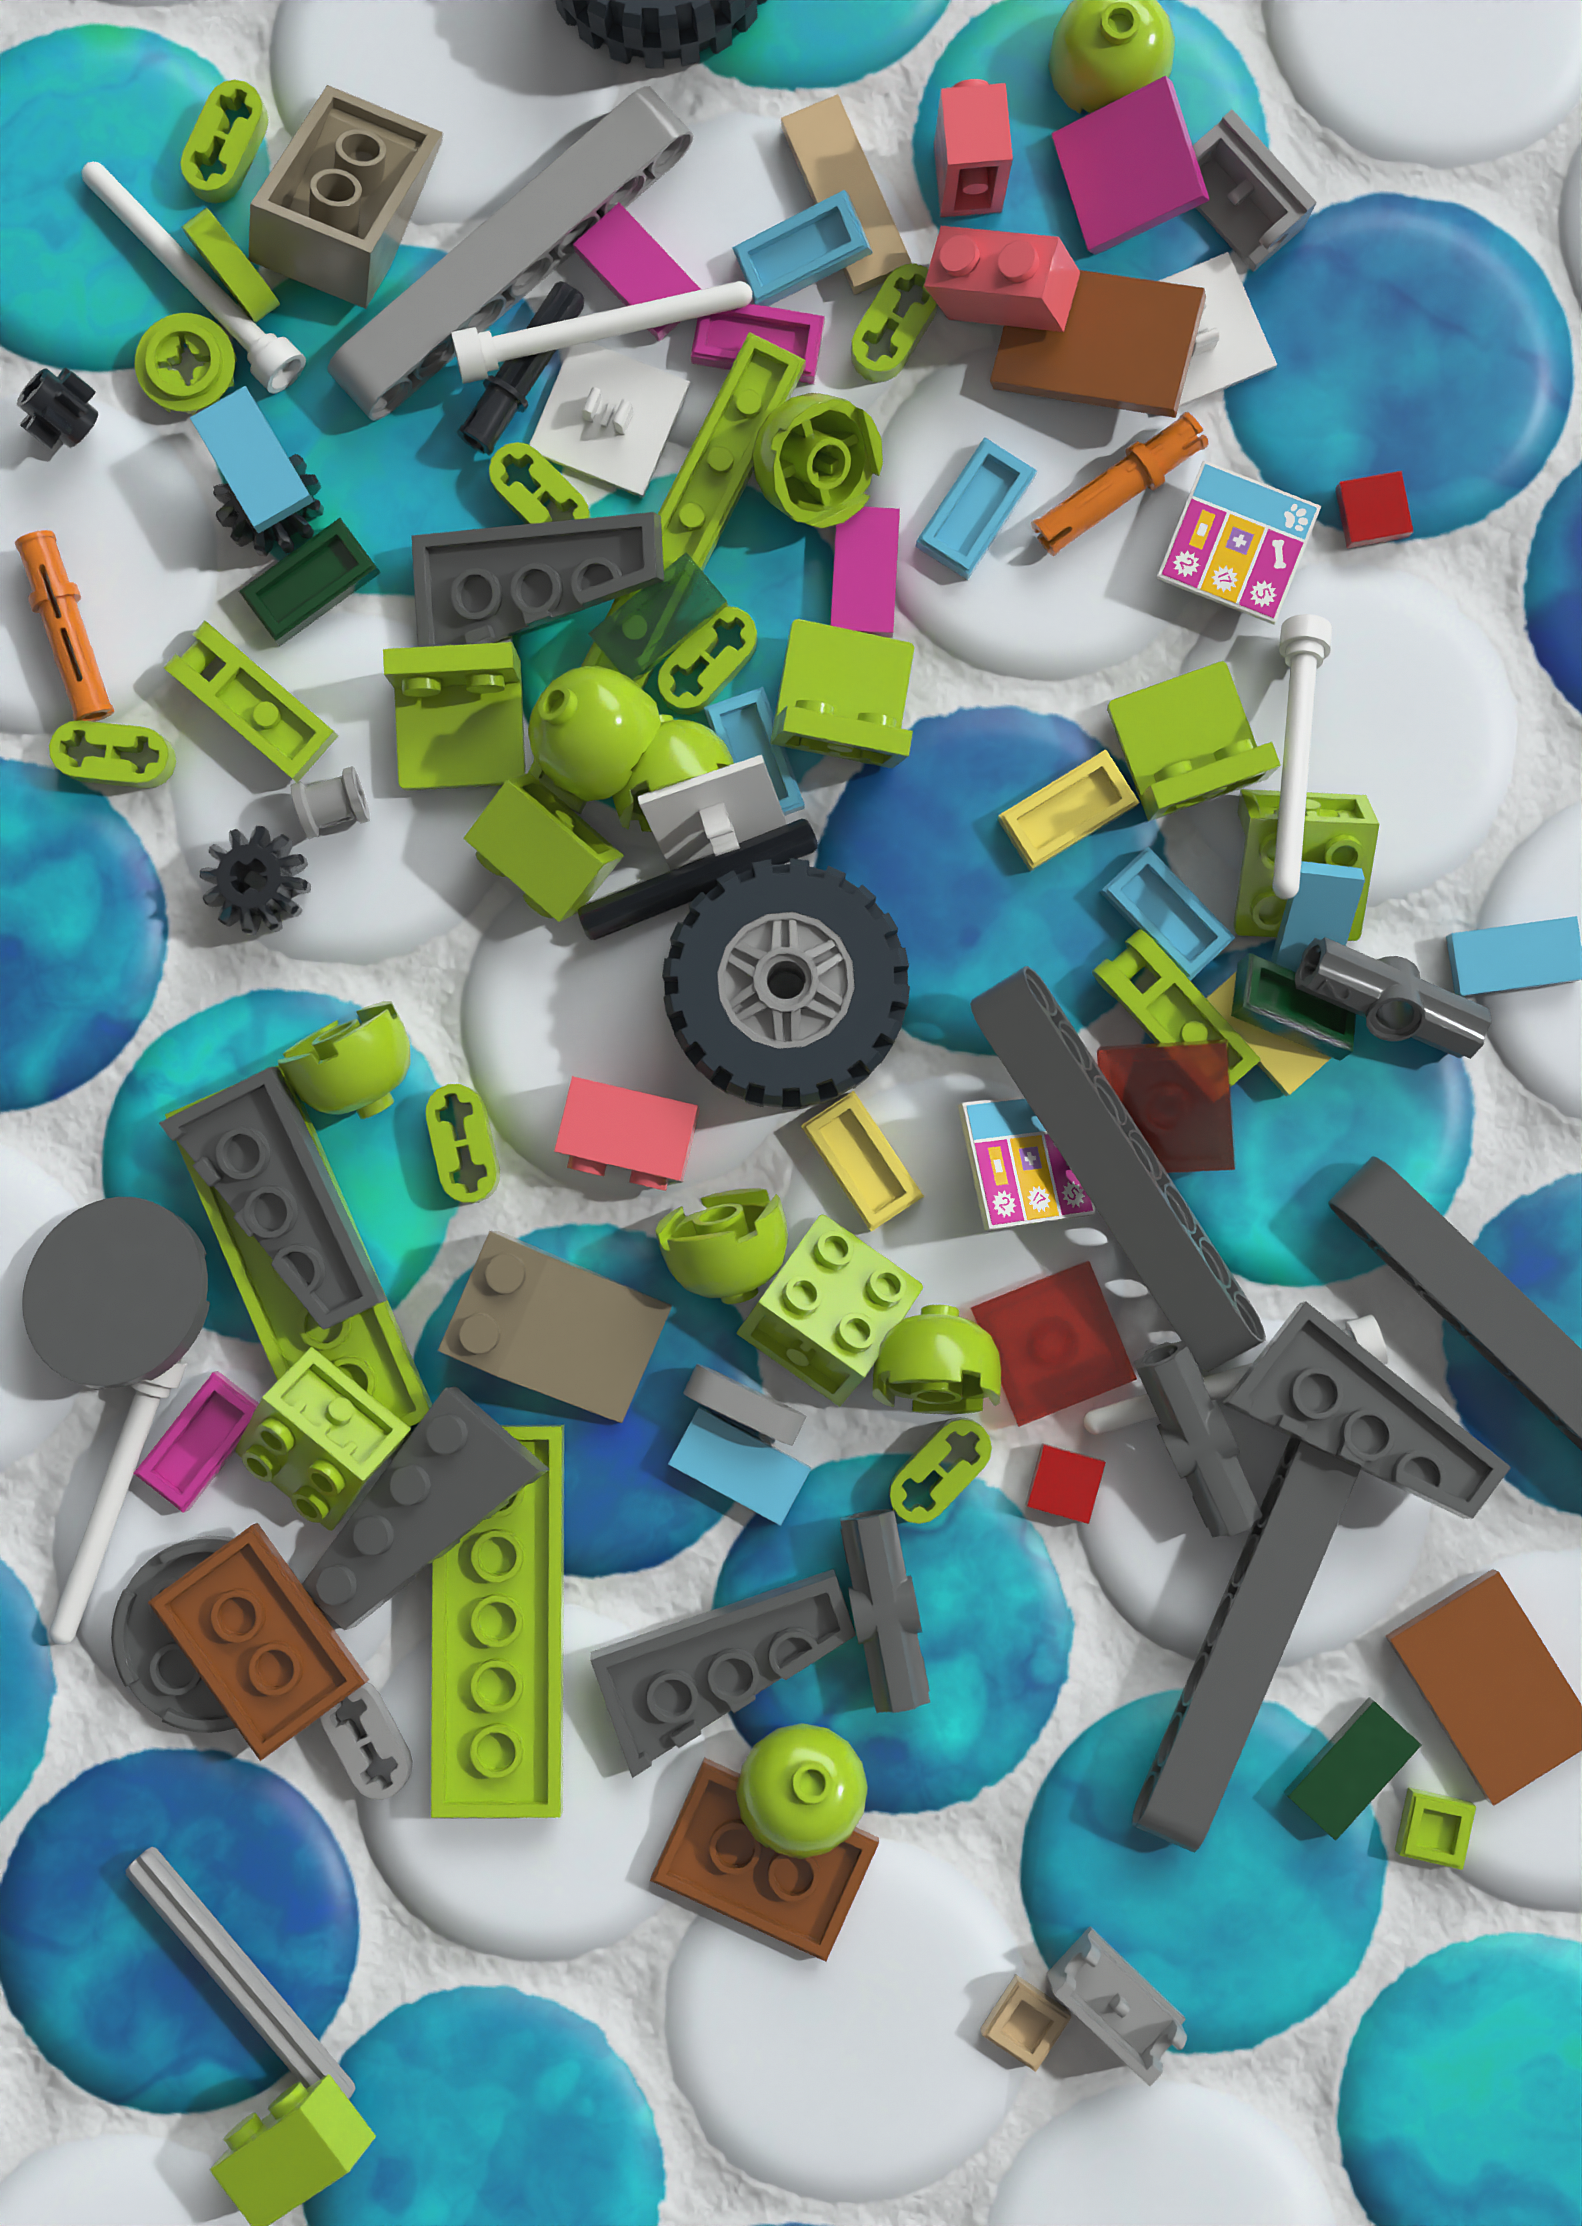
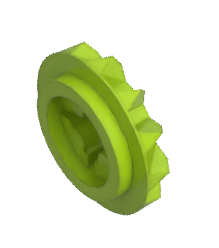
[135,313,238,415]

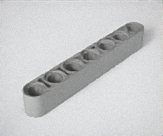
[328,86,694,420]

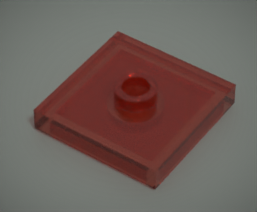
[1097,1039,1236,1173]
[969,1260,1137,1427]

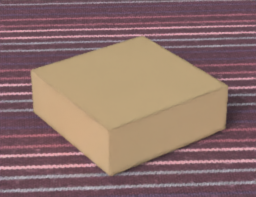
[980,1974,1072,2072]

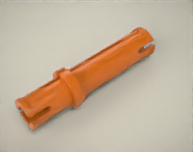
[1031,412,1209,556]
[15,530,114,722]

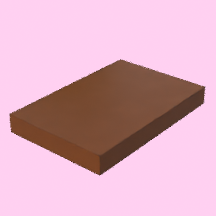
[990,270,1206,418]
[148,1523,370,1761]
[1385,1569,1582,1806]
[650,1757,879,1962]

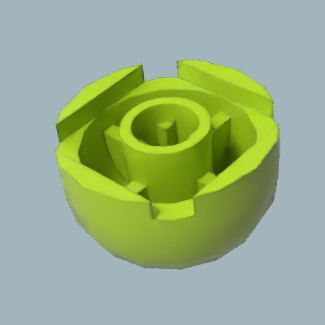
[1048,0,1175,114]
[753,393,883,528]
[528,666,661,801]
[612,715,734,832]
[277,1001,411,1119]
[655,1188,788,1304]
[872,1305,1001,1415]
[736,1723,868,1859]

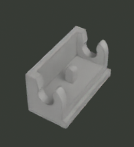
[1193,109,1317,272]
[1047,1926,1187,2086]

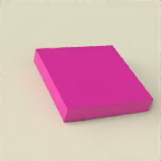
[1051,76,1210,255]

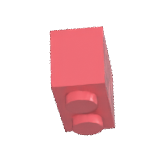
[934,79,1013,217]
[924,226,1080,332]
[554,1076,700,1191]

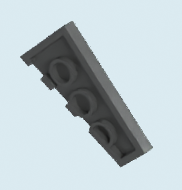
[412,512,664,647]
[159,1067,387,1330]
[1222,1301,1511,1519]
[302,1387,550,1630]
[590,1569,856,1778]

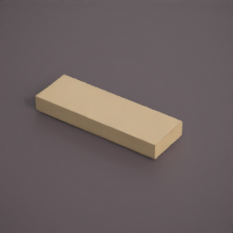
[781,94,912,295]

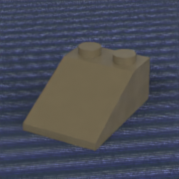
[249,85,443,309]
[438,1231,673,1423]

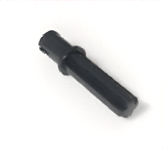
[457,281,584,455]

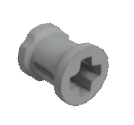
[291,766,370,839]

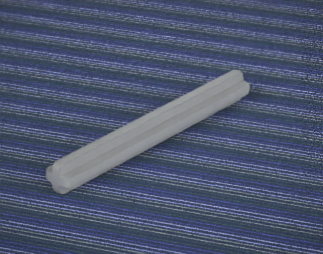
[126,1847,356,2099]

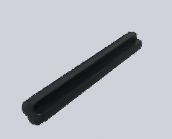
[578,819,817,940]

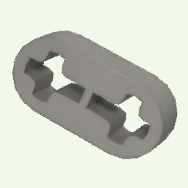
[683,1364,807,1446]
[320,1682,413,1800]

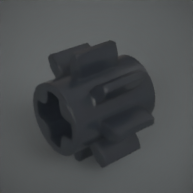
[17,368,99,449]

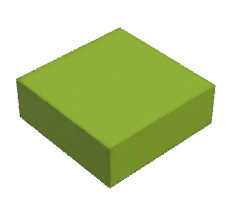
[1395,1787,1476,1870]

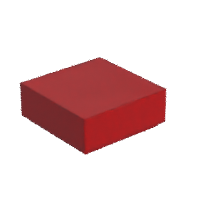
[1335,471,1414,549]
[1025,1443,1106,1524]

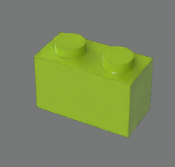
[463,773,624,922]
[210,2074,376,2226]

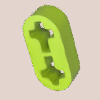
[180,79,269,203]
[181,208,280,324]
[851,264,938,382]
[489,442,591,524]
[658,606,758,715]
[49,720,176,789]
[426,1084,500,1203]
[889,1417,992,1524]

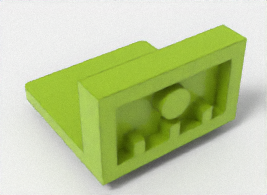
[770,619,914,768]
[383,642,526,791]
[1107,661,1281,822]
[1233,789,1380,941]
[736,1214,923,1407]
[235,1347,411,1531]

